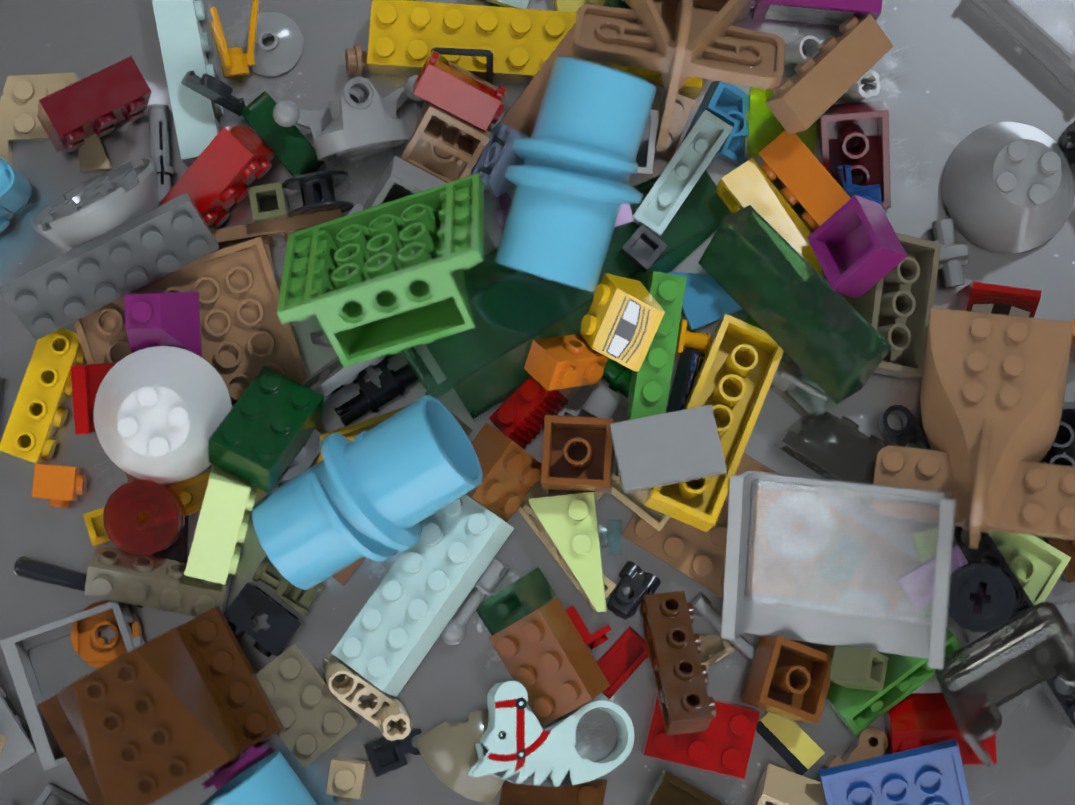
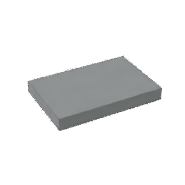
[609,405,727,493]

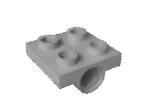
[556,383,627,423]

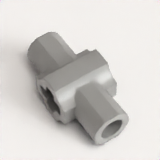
[932,218,969,288]

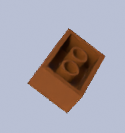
[489,597,610,727]

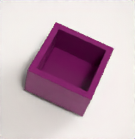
[807,195,908,299]

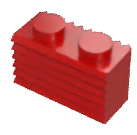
[489,375,568,448]

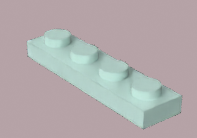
[633,109,733,238]

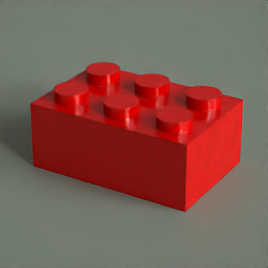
[160,126,276,228]
[641,689,760,779]

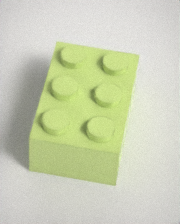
[184,465,257,585]

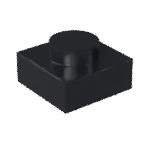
[619,224,668,274]

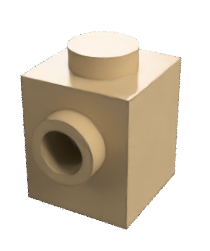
[326,756,368,804]

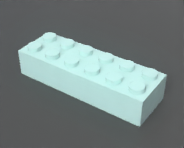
[332,494,514,697]

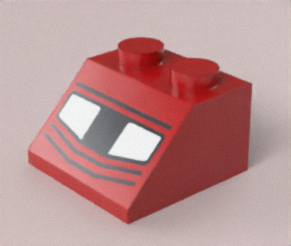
[956,281,1041,318]

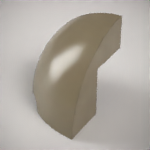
[416,709,504,803]

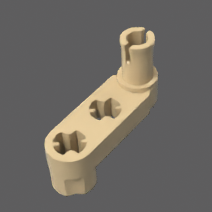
[322,653,411,741]

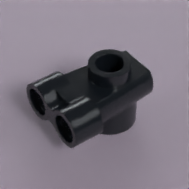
[607,561,661,620]

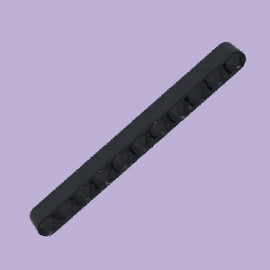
[878,405,1075,730]

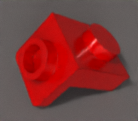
[565,605,612,650]

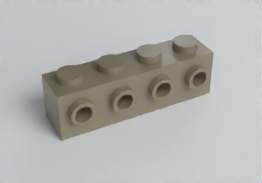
[84,545,232,617]

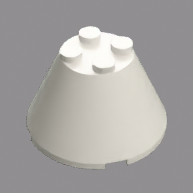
[94,346,232,483]

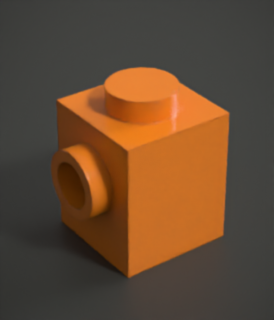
[31,464,87,508]

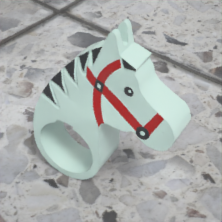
[467,681,634,786]

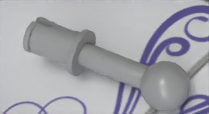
[440,557,510,645]

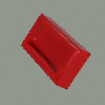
[597,626,649,699]

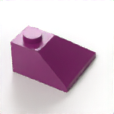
[124,291,202,357]

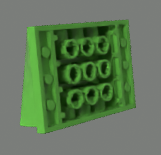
[277,173,484,367]

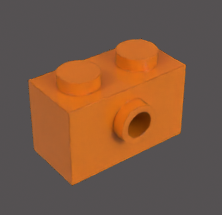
[524,334,608,391]

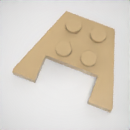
[0,72,112,173]

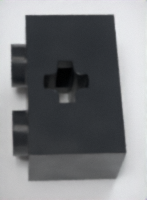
[223,582,305,657]

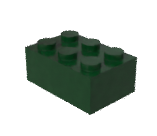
[208,366,324,493]

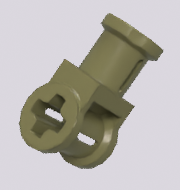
[252,555,325,616]

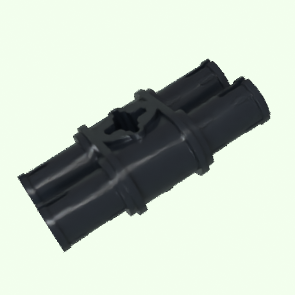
[330,348,431,427]

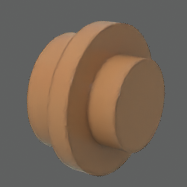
[345,45,368,77]

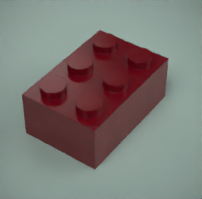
[37,56,151,152]

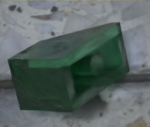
[476,567,557,636]

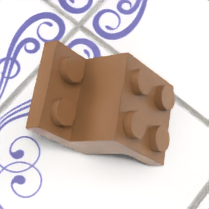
[399,61,508,183]

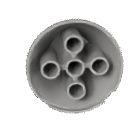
[941,122,1075,254]
[30,157,159,253]

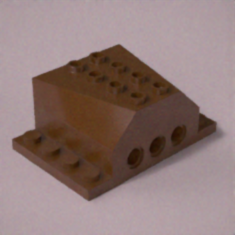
[38,606,284,805]

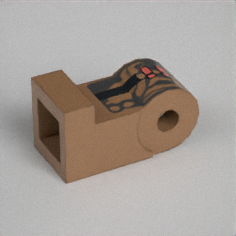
[824,726,888,768]

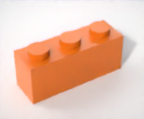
[758,130,851,231]

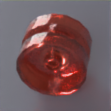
[103,480,185,555]

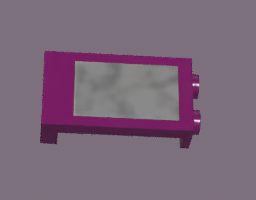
[751,0,882,28]

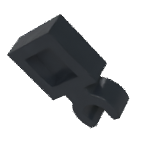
[363,728,422,777]

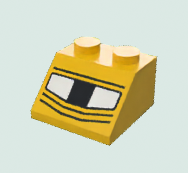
[580,273,665,372]

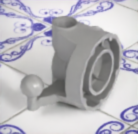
[273,75,424,161]

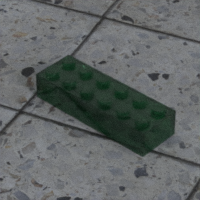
[698,205,892,404]

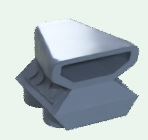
[471,122,527,200]

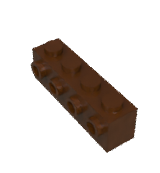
[639,591,716,736]

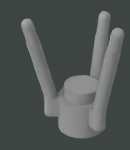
[772,359,853,429]

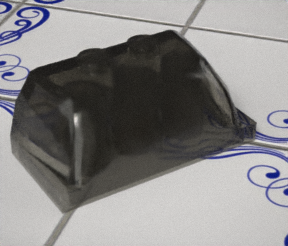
[774,410,895,519]

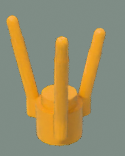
[209,0,259,78]

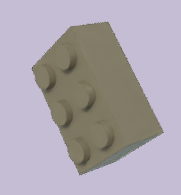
[256,642,362,768]

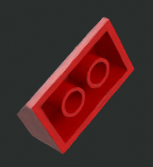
[884,692,997,765]

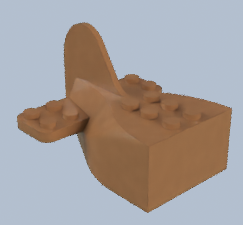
[572,0,785,149]
[871,308,1075,549]

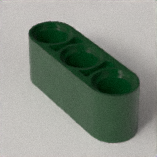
[241,91,326,177]

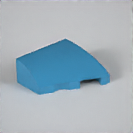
[683,80,749,167]
[668,271,754,331]

